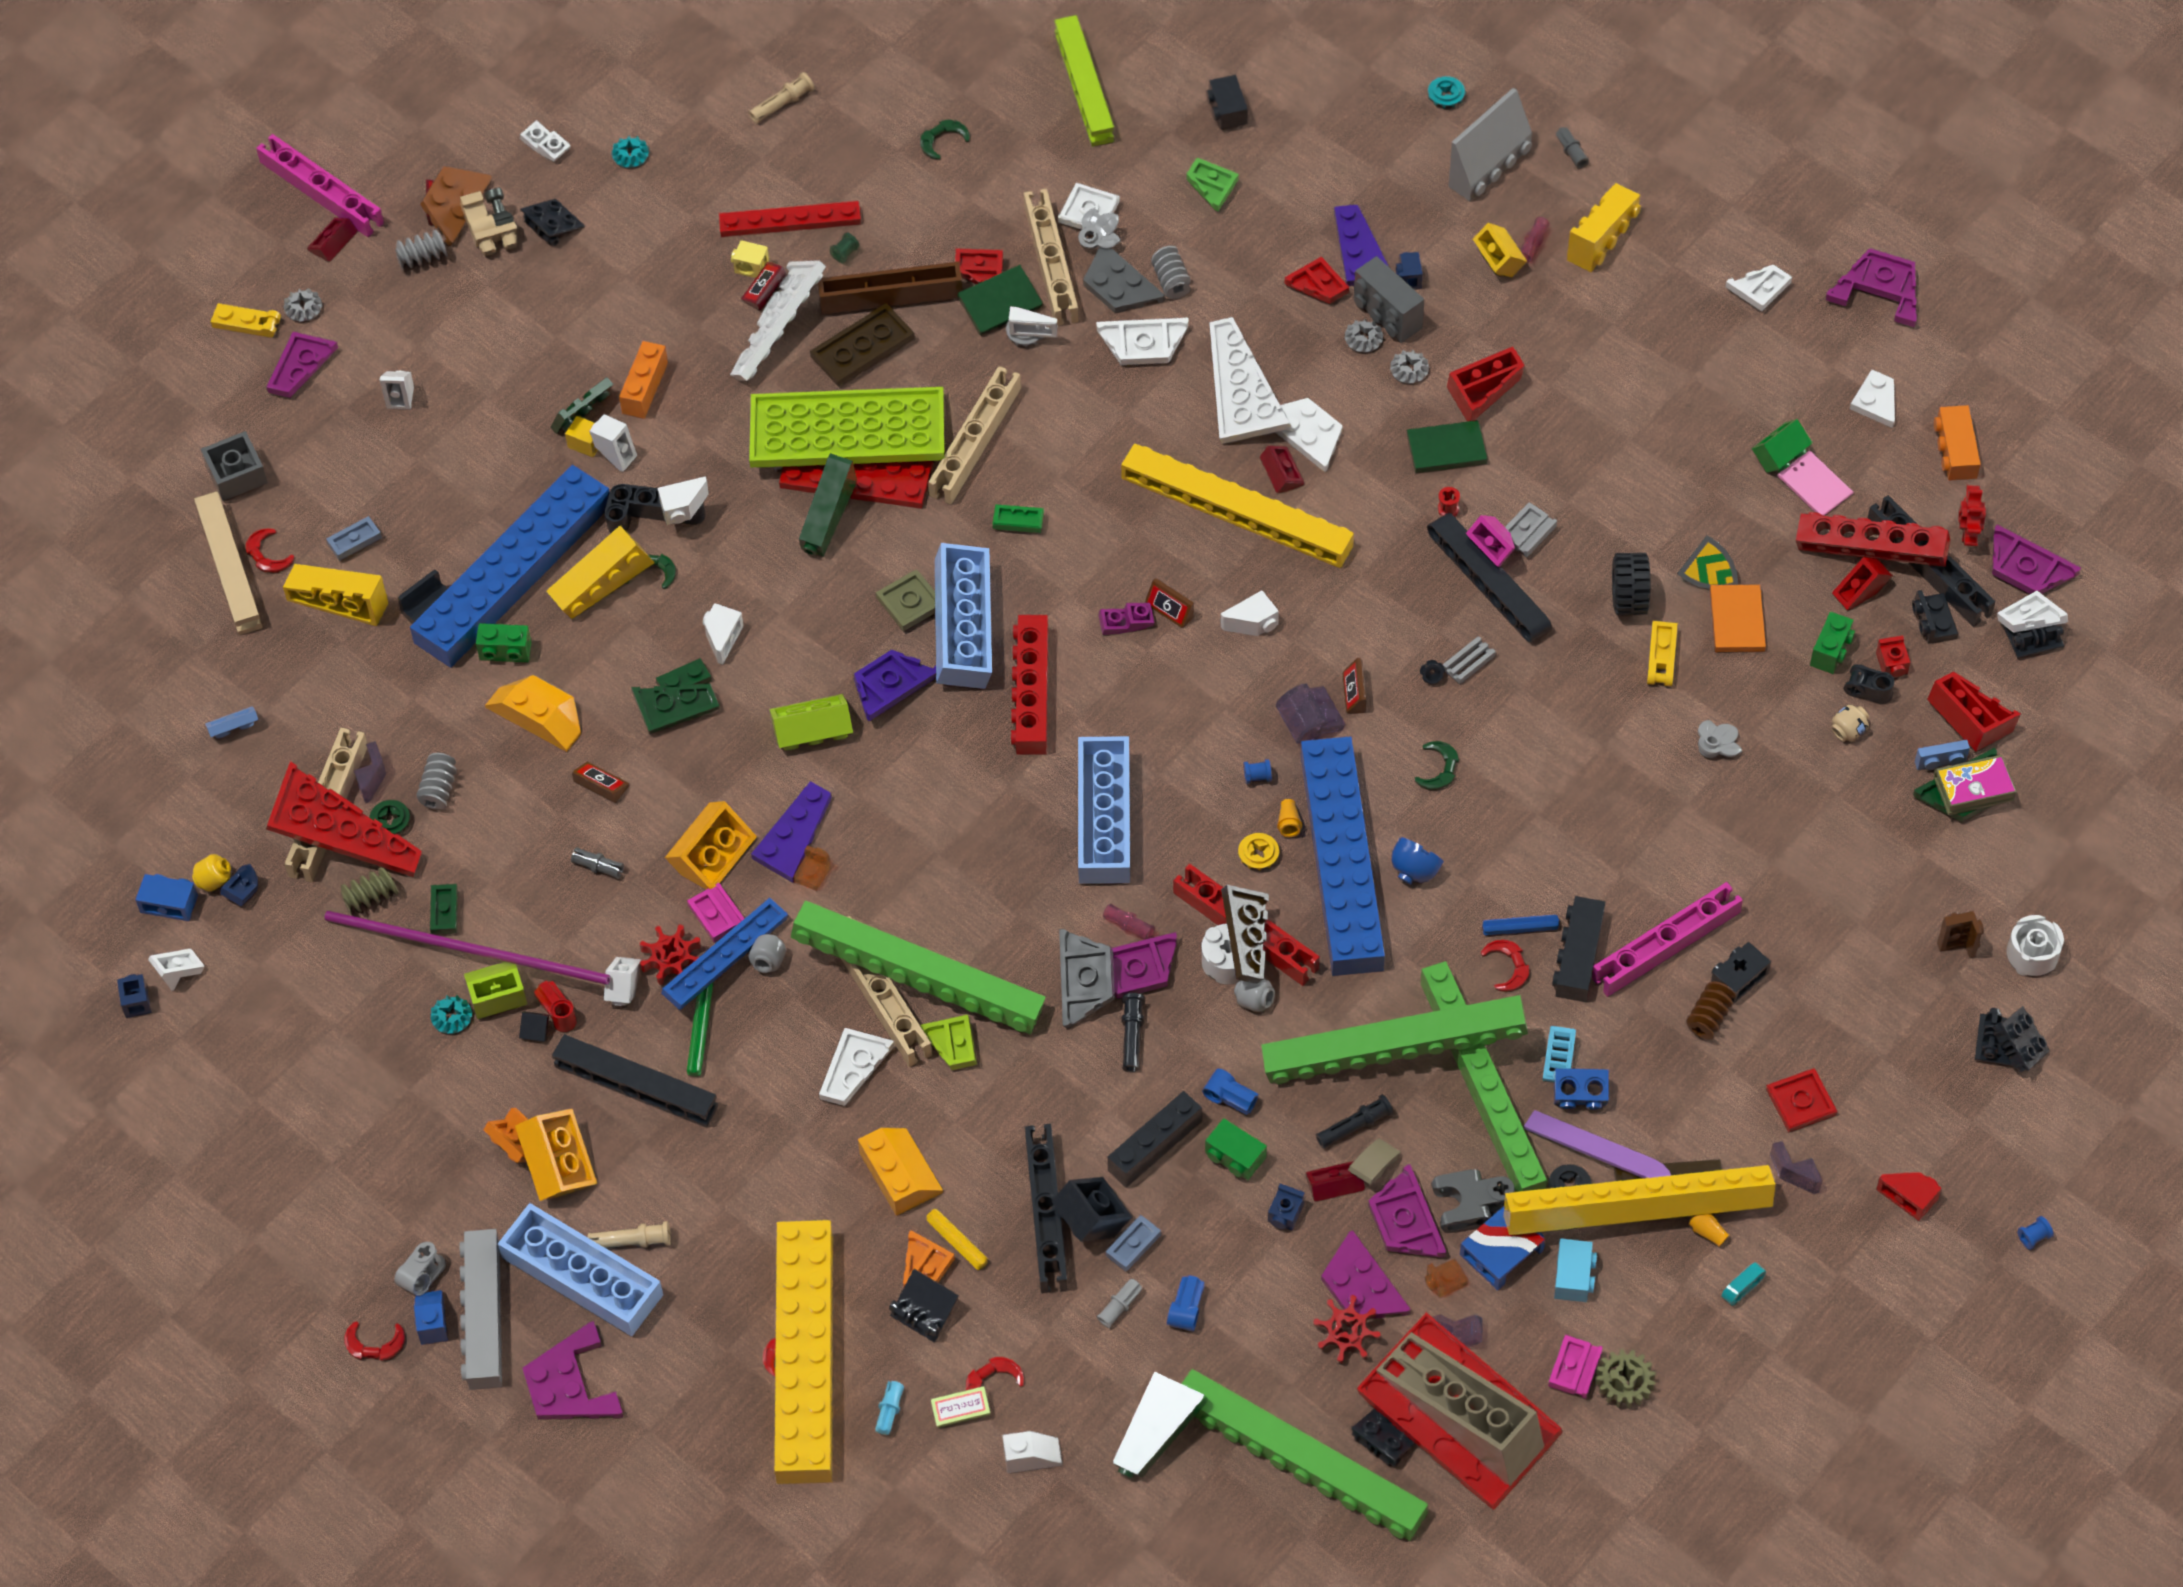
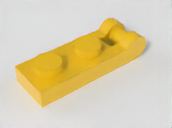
[210,303,281,337]
[1647,621,1678,687]

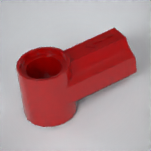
[534,980,577,1032]

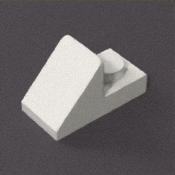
[148,949,205,991]

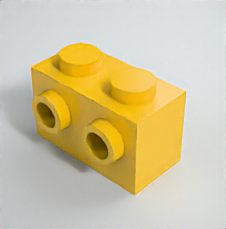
[1473,223,1527,278]

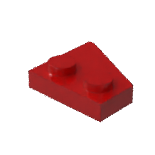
[1284,256,1349,304]

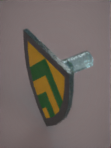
[1677,535,1738,589]

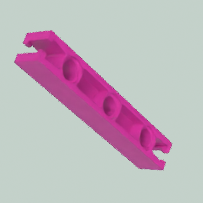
[256,134,384,238]
[1592,882,1743,997]

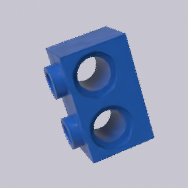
[1554,1068,1609,1110]

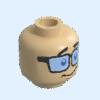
[1831,705,1869,742]

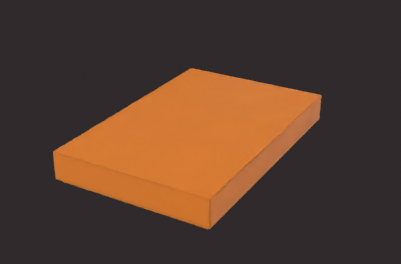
[1710,585,1766,652]

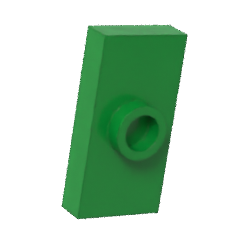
[992,504,1044,533]

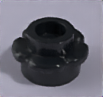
[1420,660,1445,684]

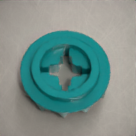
[1428,76,1465,108]
[611,135,649,167]
[430,995,472,1034]

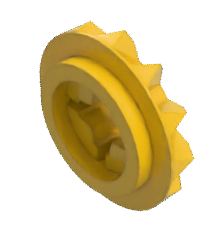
[1238,833,1279,871]

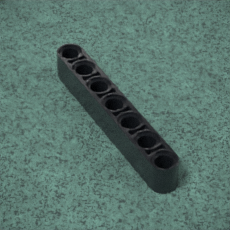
[1427,512,1552,643]

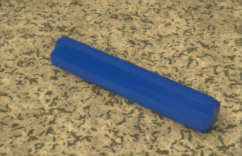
[1482,914,1559,935]

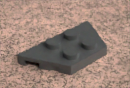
[1083,247,1165,313]
[1059,929,1115,1028]

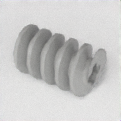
[395,230,447,271]
[1151,246,1191,299]
[416,753,457,810]

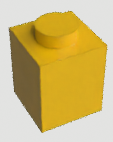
[565,416,598,457]

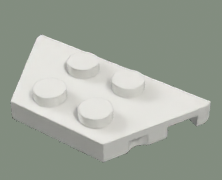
[1097,318,1188,365]
[1276,398,1343,472]

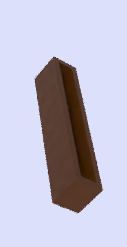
[818,261,963,314]

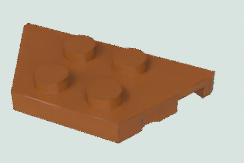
[420,166,492,246]

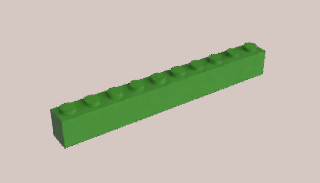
[790,900,1046,1035]
[1420,961,1547,1192]
[1261,995,1528,1084]
[1182,1369,1428,1541]

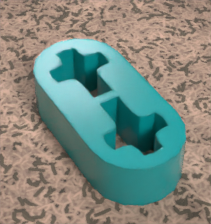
[1721,1262,1767,1306]

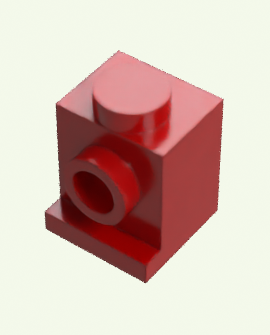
[1876,635,1911,677]

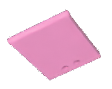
[1778,450,1853,516]

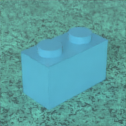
[1554,1239,1597,1302]

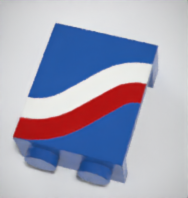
[1460,1207,1545,1291]

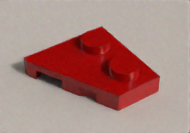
[955,248,1003,284]

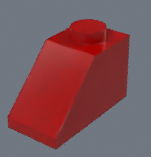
[1832,557,1893,610]
[1876,1172,1942,1221]

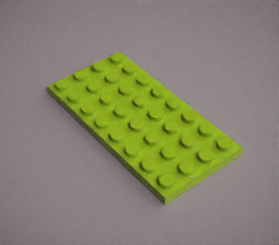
[749,387,945,468]

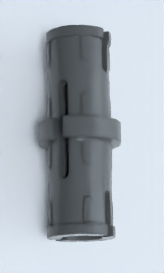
[571,847,624,879]

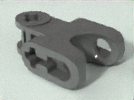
[1431,1169,1514,1233]

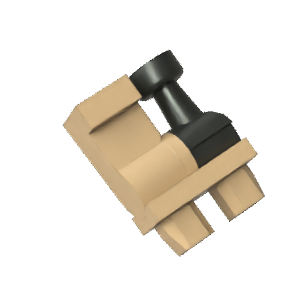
[460,188,517,256]

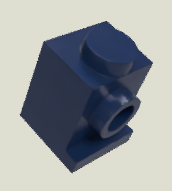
[1396,252,1423,289]
[117,974,152,1018]
[1268,1183,1305,1231]

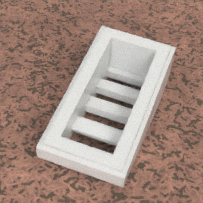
[1009,307,1057,338]

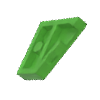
[1186,158,1239,211]

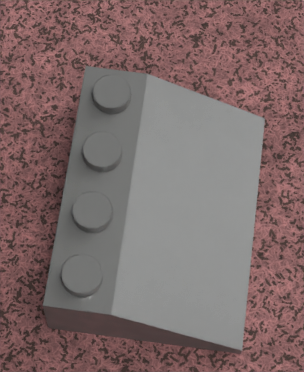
[1449,88,1532,201]

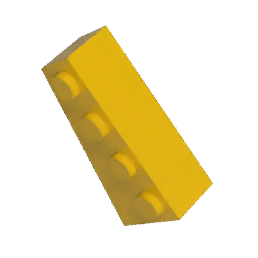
[1567,183,1641,272]
[547,526,655,619]
[283,564,389,626]

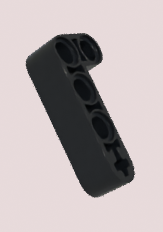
[605,484,706,533]

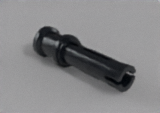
[1121,993,1146,1072]
[1315,1094,1394,1149]

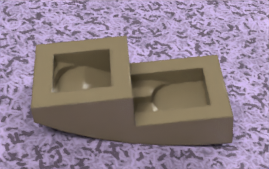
[1349,1138,1401,1184]

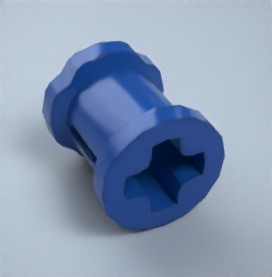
[1243,759,1272,784]
[2017,1216,2054,1250]

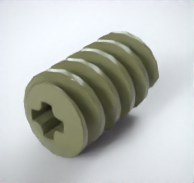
[341,867,399,916]

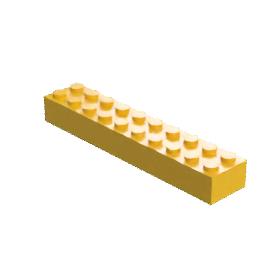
[775,1220,833,1484]

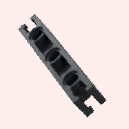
[1867,495,1996,627]
[552,1034,718,1128]
[1025,1124,1068,1293]

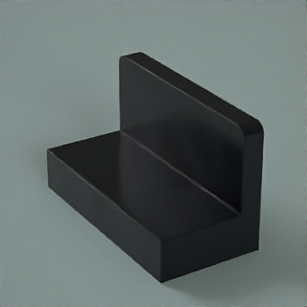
[398,569,448,624]

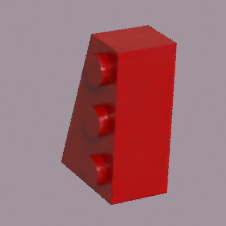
[1447,346,1525,421]
[1927,671,2021,752]

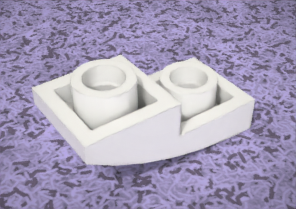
[520,120,571,161]

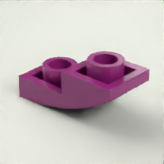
[1098,603,1154,635]

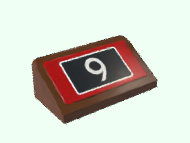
[1145,578,1194,628]
[1342,658,1366,714]
[572,761,629,804]

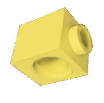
[731,241,769,278]

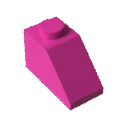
[1466,515,1515,567]

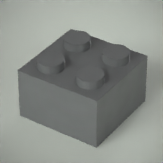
[200,431,268,501]

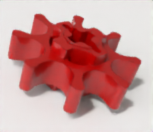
[1958,485,1986,547]
[640,924,701,985]
[1313,1295,1381,1364]

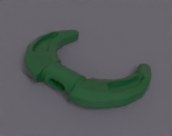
[920,119,970,160]
[625,554,676,589]
[1415,741,1459,790]

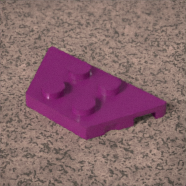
[1992,524,2081,594]
[1112,932,1177,999]
[1368,1164,1446,1258]
[1321,1230,1411,1319]

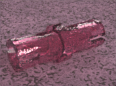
[1520,217,1550,262]
[1103,903,1155,940]

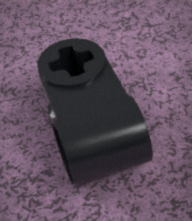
[1843,664,1894,705]

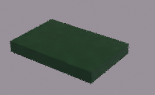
[957,264,1043,336]
[1406,420,1487,473]

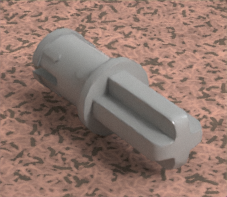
[1097,1279,1142,1328]

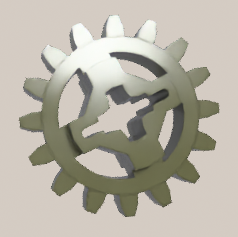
[1596,1349,1656,1408]

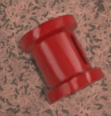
[1438,487,1460,517]

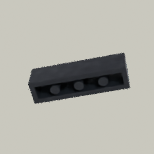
[1552,896,1606,1002]
[1107,1090,1202,1188]

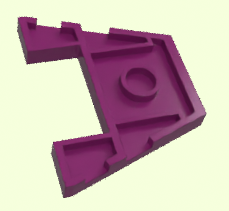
[1825,248,1917,327]
[522,1321,623,1419]

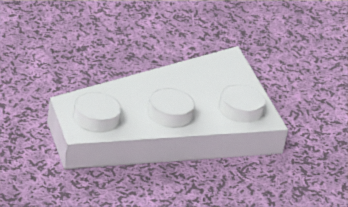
[819,1028,895,1106]

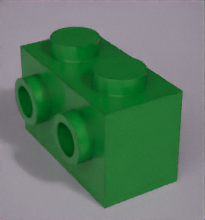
[1751,419,1813,473]
[1810,611,1855,674]
[476,623,532,663]
[1205,1118,1267,1180]

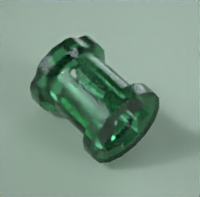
[829,232,860,263]

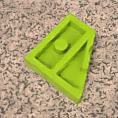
[920,1015,977,1070]

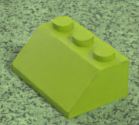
[769,694,853,750]

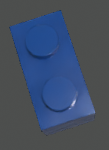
[135,874,198,921]

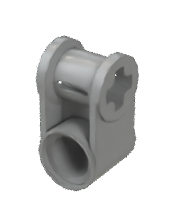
[395,1242,446,1296]

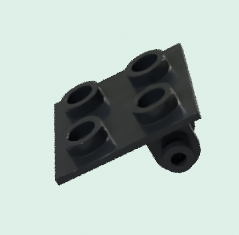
[520,199,585,246]
[2002,624,2065,658]
[1993,1006,2050,1072]
[1974,1008,2016,1066]
[889,1268,959,1342]
[1351,1408,1416,1467]

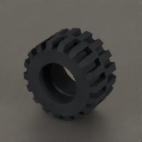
[1612,552,1651,615]

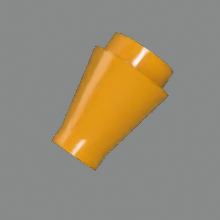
[1277,799,1303,837]
[1689,1213,1729,1247]

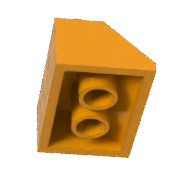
[665,801,757,890]
[515,1109,597,1201]
[858,1128,943,1216]

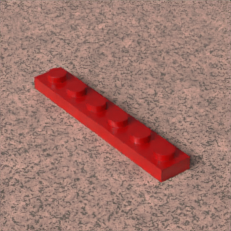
[719,201,861,237]

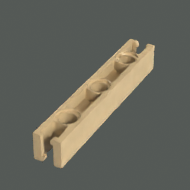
[1024,189,1078,326]
[928,366,1021,504]
[194,491,263,635]
[285,728,368,882]
[841,916,932,1067]

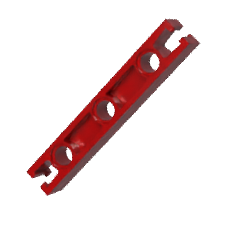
[1173,863,1320,986]

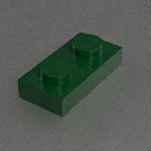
[656,658,712,688]
[430,884,458,935]

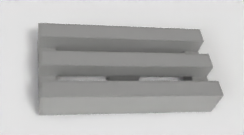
[1443,636,1496,684]

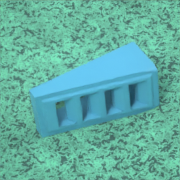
[1542,1026,1576,1085]

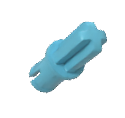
[875,1381,904,1435]

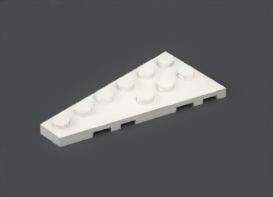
[730,261,826,381]
[1210,317,1292,444]

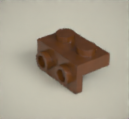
[1937,911,1984,958]

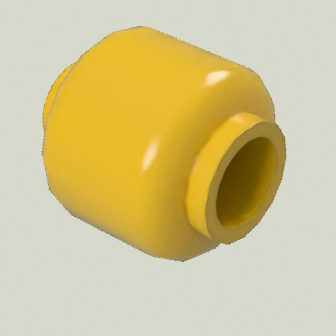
[192,854,231,892]

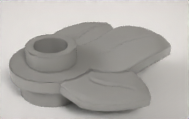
[1078,208,1120,249]
[1698,720,1742,758]

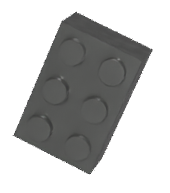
[1354,256,1425,343]

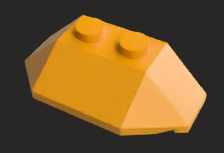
[485,675,581,752]

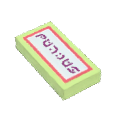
[931,1387,991,1427]

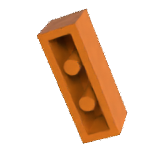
[619,341,668,419]
[1934,405,1981,481]

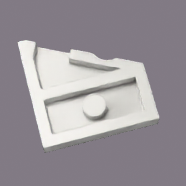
[1726,265,1792,311]
[1850,370,1895,428]
[1997,591,2068,633]

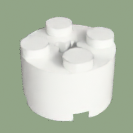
[2007,915,2064,976]
[1202,924,1241,984]

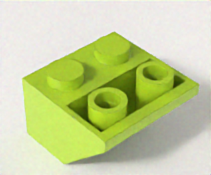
[464,962,527,1019]

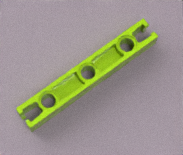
[1054,15,1114,147]

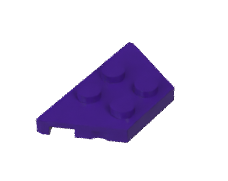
[854,649,936,721]

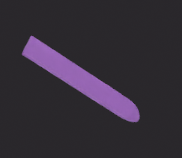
[1524,1110,1671,1178]

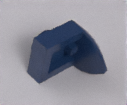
[220,864,258,907]

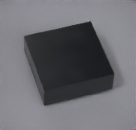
[519,1011,549,1042]

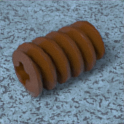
[1686,981,1737,1041]

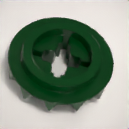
[369,800,410,834]

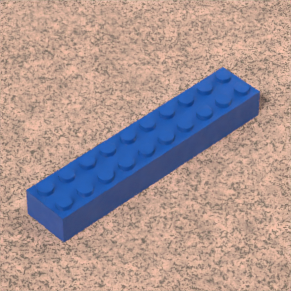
[410,464,610,668]
[1301,736,1385,976]

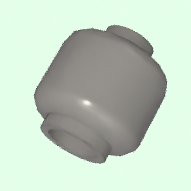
[749,934,786,973]
[1234,979,1275,1012]

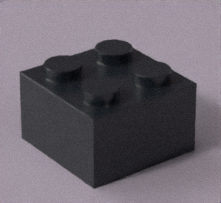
[1052,1176,1132,1242]

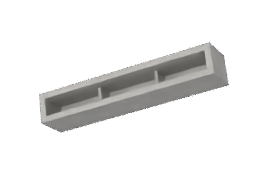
[460,1229,502,1390]

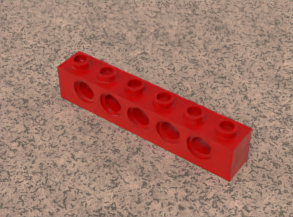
[1795,512,1951,567]
[1011,615,1048,755]

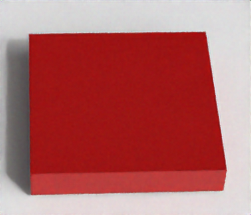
[1766,1068,1837,1133]

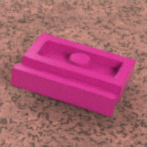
[687,883,745,943]
[1548,1335,1603,1398]

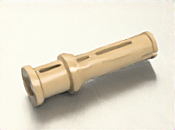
[748,72,814,124]
[588,1221,671,1248]

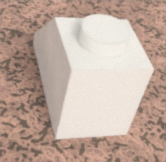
[380,371,414,409]
[590,415,637,472]
[658,477,709,525]
[1221,591,1279,636]
[703,603,743,665]
[604,957,642,1006]
[1003,1431,1062,1473]

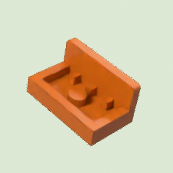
[483,1108,528,1163]

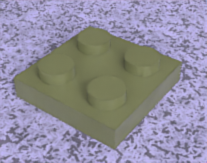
[876,569,935,632]

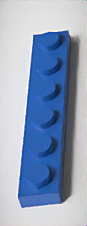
[661,898,788,1010]

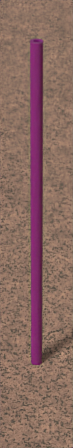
[325,911,610,985]

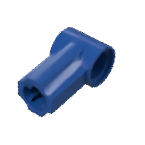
[1202,1068,1258,1115]
[1167,1275,1204,1332]

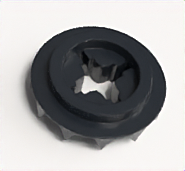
[1548,1164,1591,1188]

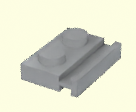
[1505,502,1557,557]

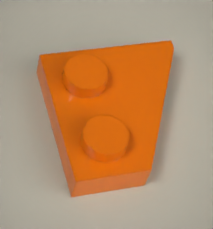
[903,1230,955,1288]

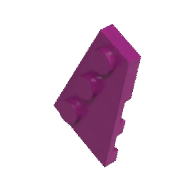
[266,332,339,398]

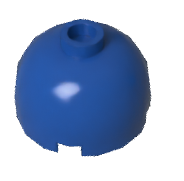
[1391,837,1444,885]

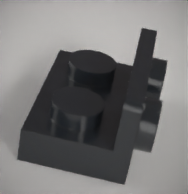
[1912,590,1958,644]

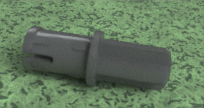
[1556,127,1589,169]

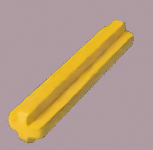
[926,1209,988,1270]

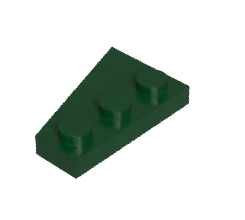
[631,684,719,734]

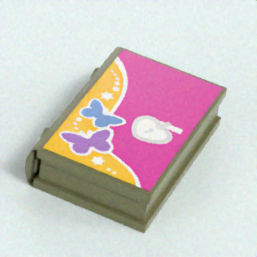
[1934,755,2017,815]

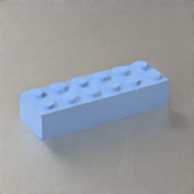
[935,543,992,689]
[1078,736,1130,884]
[498,1203,663,1336]

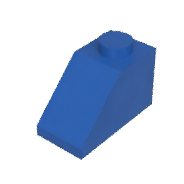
[414,1290,448,1345]

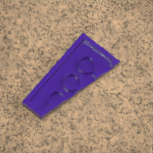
[1334,204,1389,287]
[751,781,832,883]

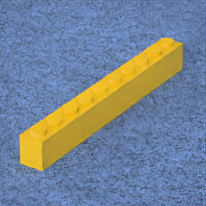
[1121,443,1354,568]
[1504,1165,1776,1235]

